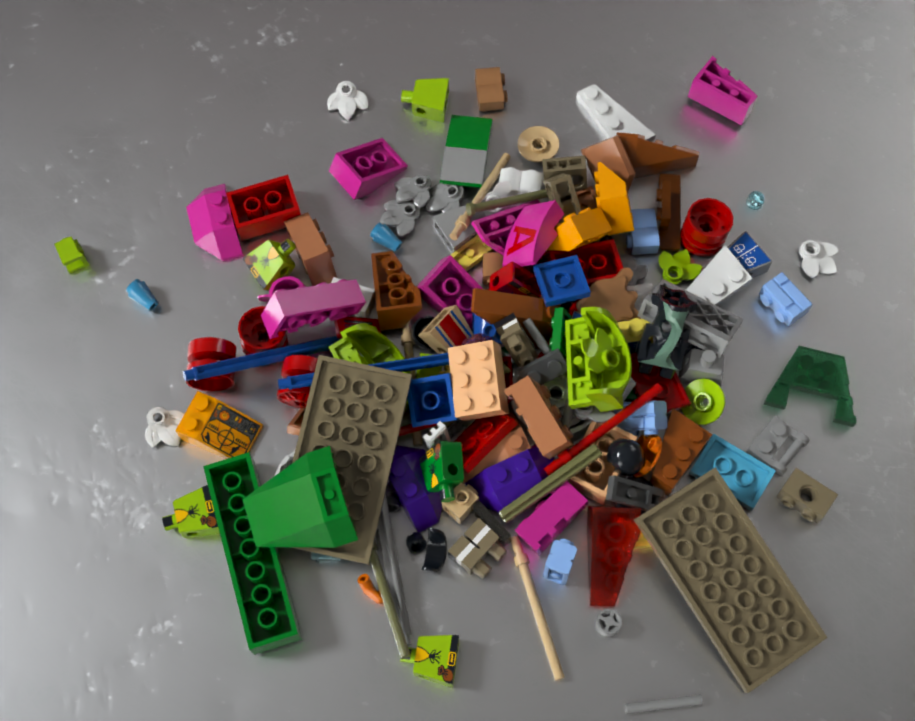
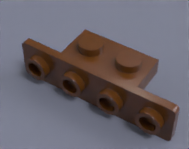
[655,174,681,251]

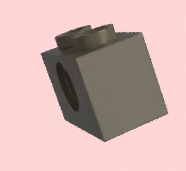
[776,468,838,524]

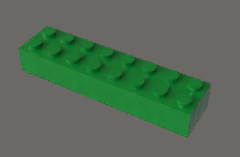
[203,452,302,655]

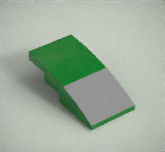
[440,115,493,188]

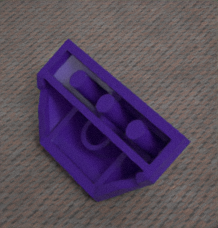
[388,445,442,534]
[465,447,554,513]

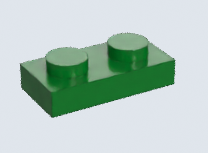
[549,307,572,359]

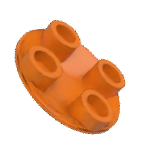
[634,434,662,477]

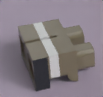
[494,313,538,367]
[448,518,507,579]

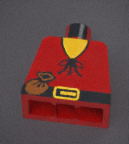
[487,261,541,298]

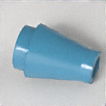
[370,222,403,252]
[126,279,159,311]

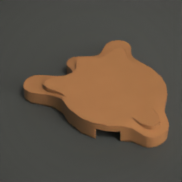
[576,267,641,321]

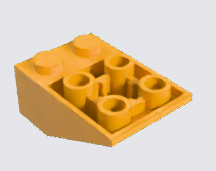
[594,162,634,235]
[547,207,612,251]

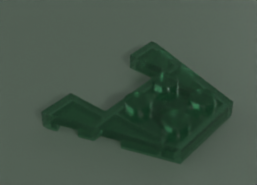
[764,346,857,427]

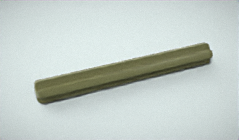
[499,444,602,523]

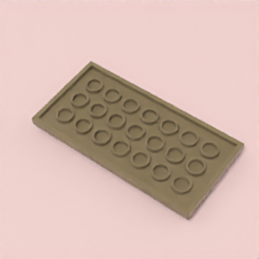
[291,355,412,565]
[634,467,828,693]

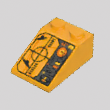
[175,391,263,459]

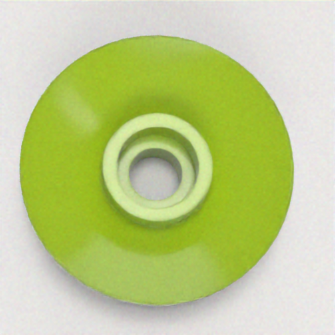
[682,379,725,425]

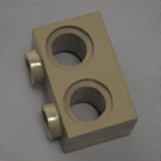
[542,155,587,191]
[543,173,582,223]

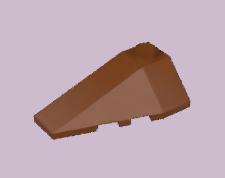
[616,132,699,179]
[371,251,422,331]
[471,288,561,350]

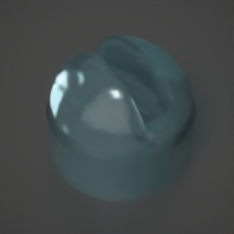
[746,191,765,210]

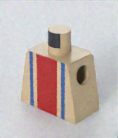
[418,305,473,354]

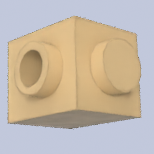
[442,483,479,524]

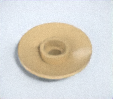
[518,126,559,163]

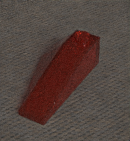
[587,505,641,606]

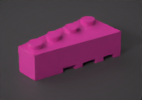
[261,279,366,339]

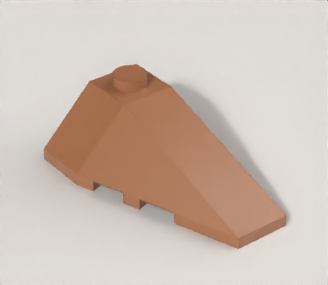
[454,412,531,489]

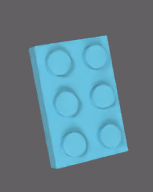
[689,434,776,511]

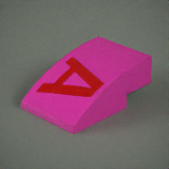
[502,200,564,267]

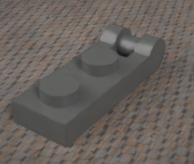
[606,475,665,511]

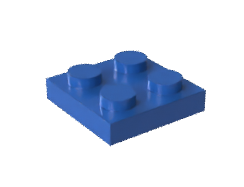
[533,255,591,307]

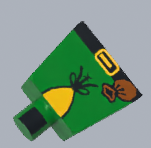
[419,441,464,502]

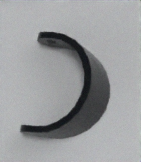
[421,528,447,572]

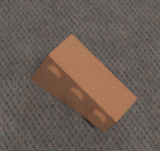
[284,212,337,286]
[504,376,574,460]

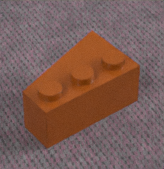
[650,408,712,497]

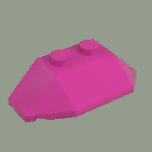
[186,184,244,261]
[471,200,540,256]

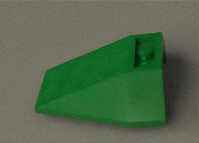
[243,446,359,548]

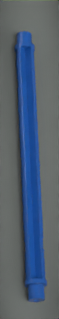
[183,336,340,381]
[278,353,449,390]

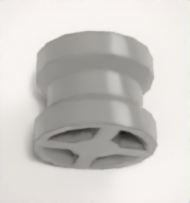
[595,609,622,637]

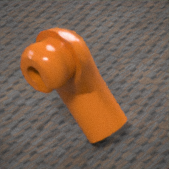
[357,574,383,604]

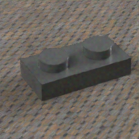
[517,348,567,385]

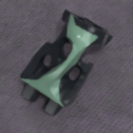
[636,285,697,379]

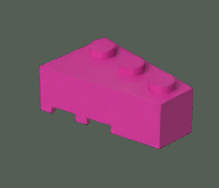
[688,56,758,125]
[515,481,589,556]

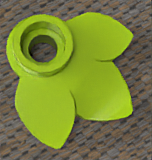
[658,249,702,285]
[581,327,620,373]

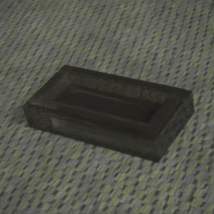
[473,501,511,547]

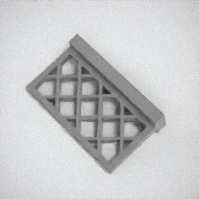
[637,279,743,358]

